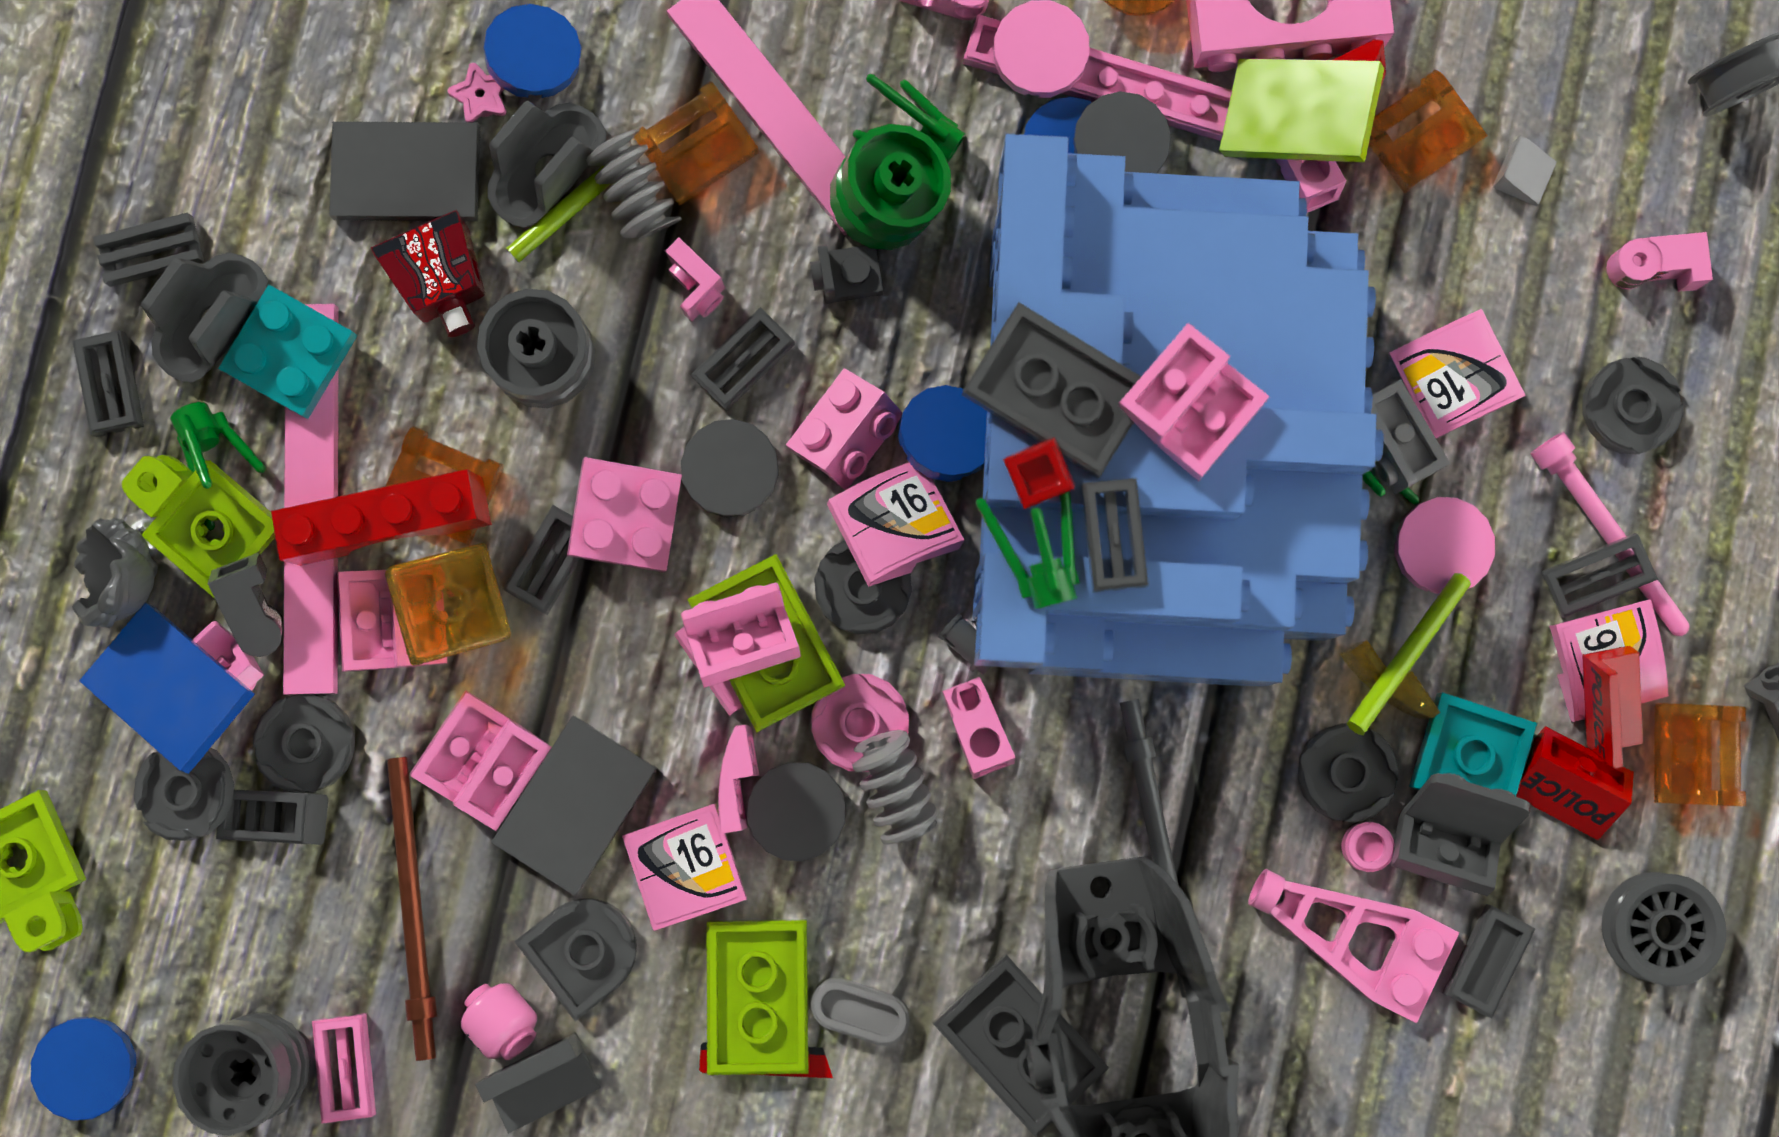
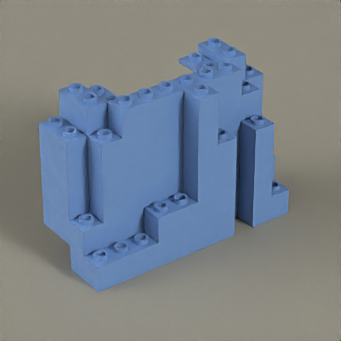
[972,134,1384,687]

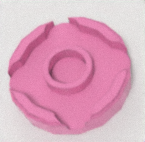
[993,0,1089,98]
[1394,497,1495,594]
[811,674,909,772]

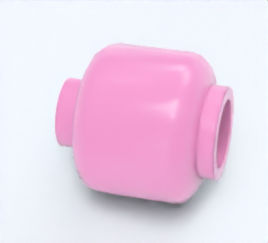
[461,983,537,1060]

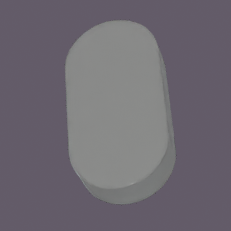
[811,977,909,1046]

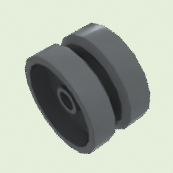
[477,289,596,408]

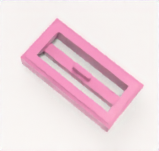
[312,1013,376,1124]

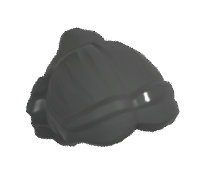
[72,518,158,628]

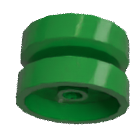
[830,124,951,250]

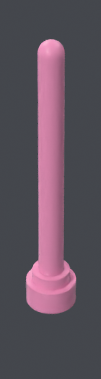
[1530,431,1690,636]

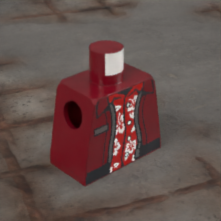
[371,210,485,337]

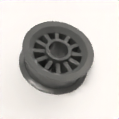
[1687,32,1779,117]
[1601,872,1726,986]

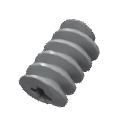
[586,129,682,239]
[852,730,938,845]

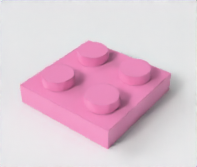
[567,457,682,572]

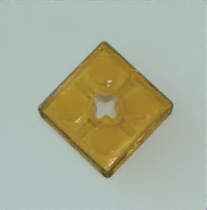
[385,543,512,666]

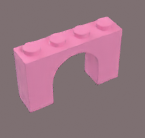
[1186,0,1394,72]

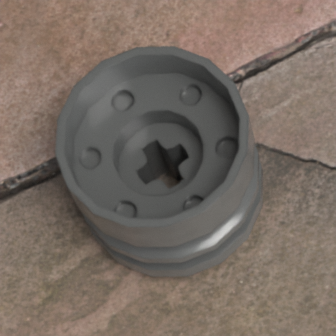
[172,1012,310,1136]

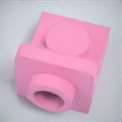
[665,237,725,321]

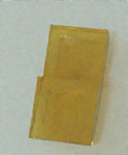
[1340,640,1441,719]

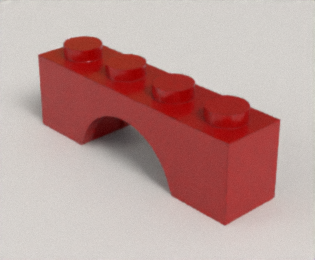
[271,469,492,566]

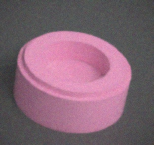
[1341,822,1395,872]

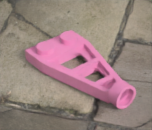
[1248,869,1460,1023]

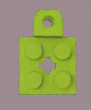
[121,455,275,599]
[0,790,86,952]

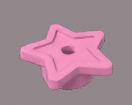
[448,62,507,123]

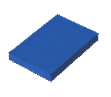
[79,602,255,774]

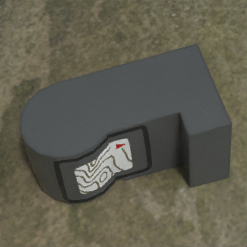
[207,552,284,657]

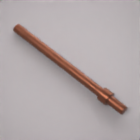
[387,757,437,1061]

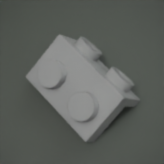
[1371,379,1451,495]

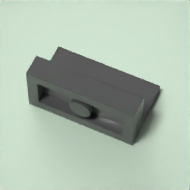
[475,1032,601,1134]

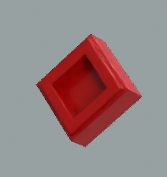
[1003,437,1076,509]

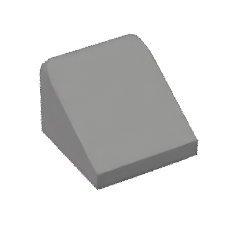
[1493,136,1557,206]

